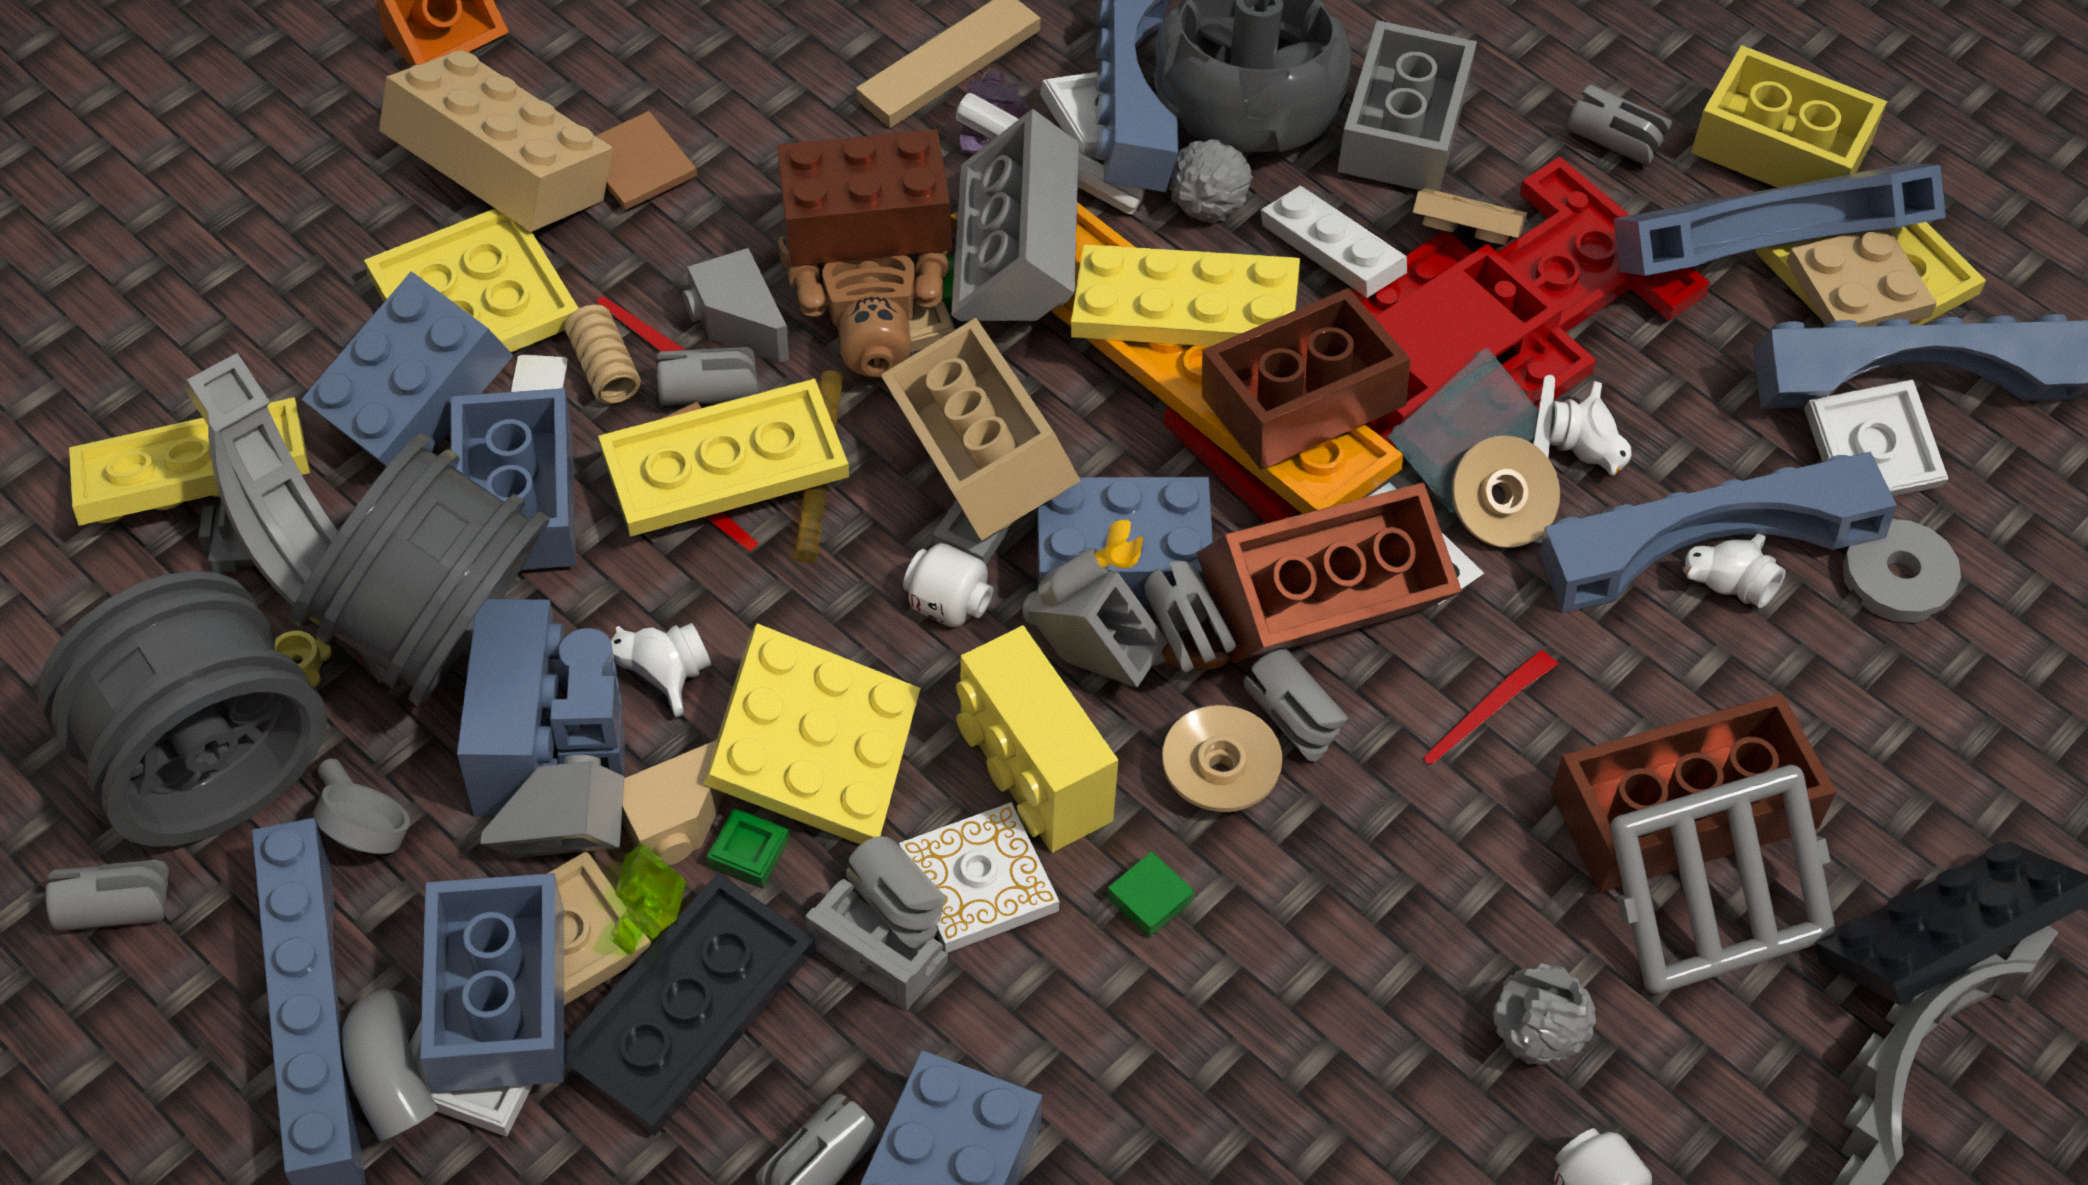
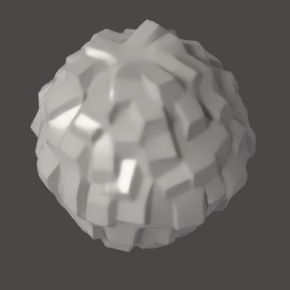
[1169,139,1253,224]
[1493,963,1596,1065]

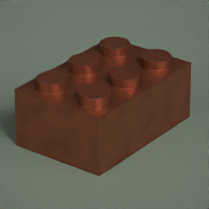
[777,129,952,266]
[1202,288,1411,470]

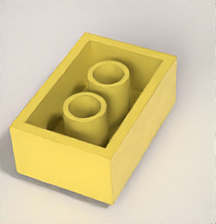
[1691,45,1887,188]
[956,625,1118,853]

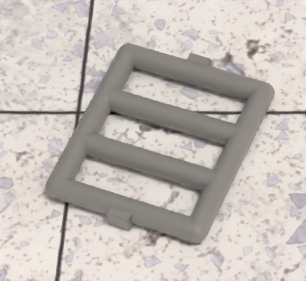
[1610,765,1836,994]

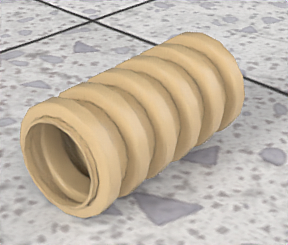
[565,304,641,404]

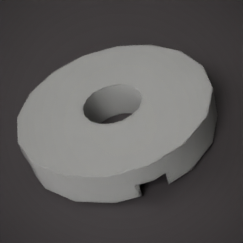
[1842,519,1961,623]

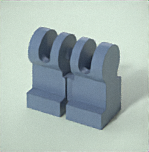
[550,628,626,776]

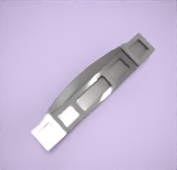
[182,353,387,683]
[1833,926,2058,1185]

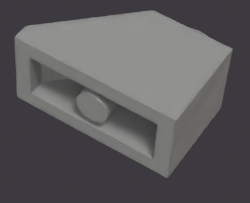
[682,248,789,363]
[481,755,624,858]

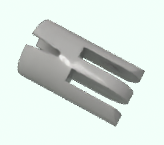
[1567,84,1673,167]
[656,347,759,406]
[1144,560,1236,672]
[1244,649,1349,762]
[846,836,947,949]
[46,860,169,931]
[756,1094,880,1185]

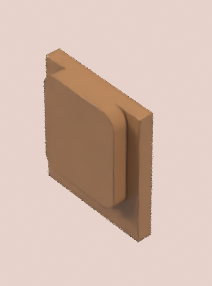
[596,111,697,210]

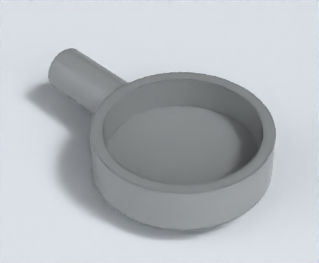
[313,759,410,854]

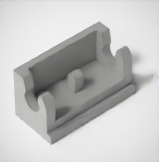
[805,879,948,1012]

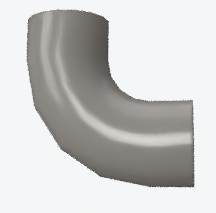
[341,989,438,1142]

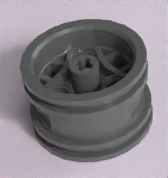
[290,432,550,706]
[38,571,327,847]

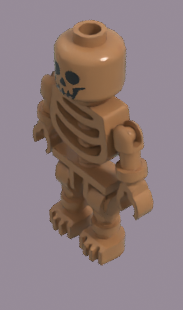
[778,236,951,378]

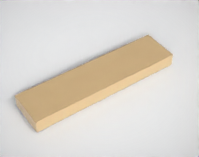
[856,0,1041,128]

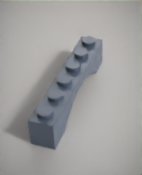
[1096,0,1178,192]
[1613,163,1946,276]
[1753,314,2088,409]
[1540,451,1897,613]
[252,818,366,1185]

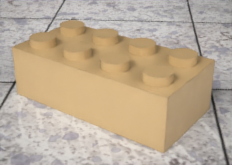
[379,50,613,232]
[881,318,1081,541]

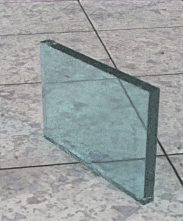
[1388,347,1539,513]

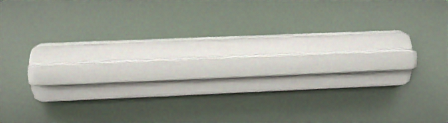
[955,93,1145,214]

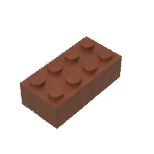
[1196,482,1462,664]
[1550,693,1837,893]

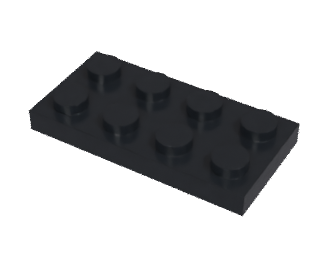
[1815,841,2088,1005]
[564,873,816,1136]

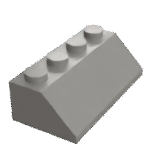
[951,109,1079,321]

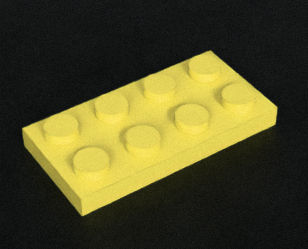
[1071,244,1300,346]
[598,379,849,537]
[69,397,310,526]

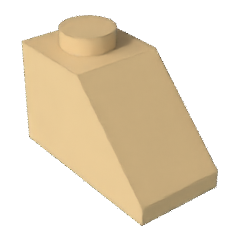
[621,740,725,871]

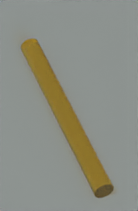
[795,370,843,563]

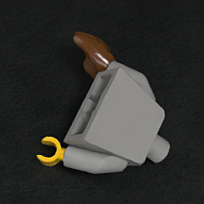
[1023,520,1232,687]

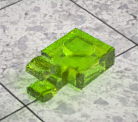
[610,843,686,956]

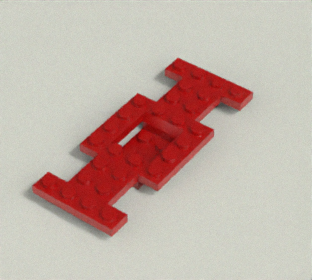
[1164,157,1710,524]

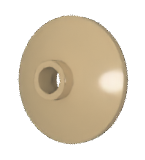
[1452,436,1560,548]
[1162,705,1282,812]

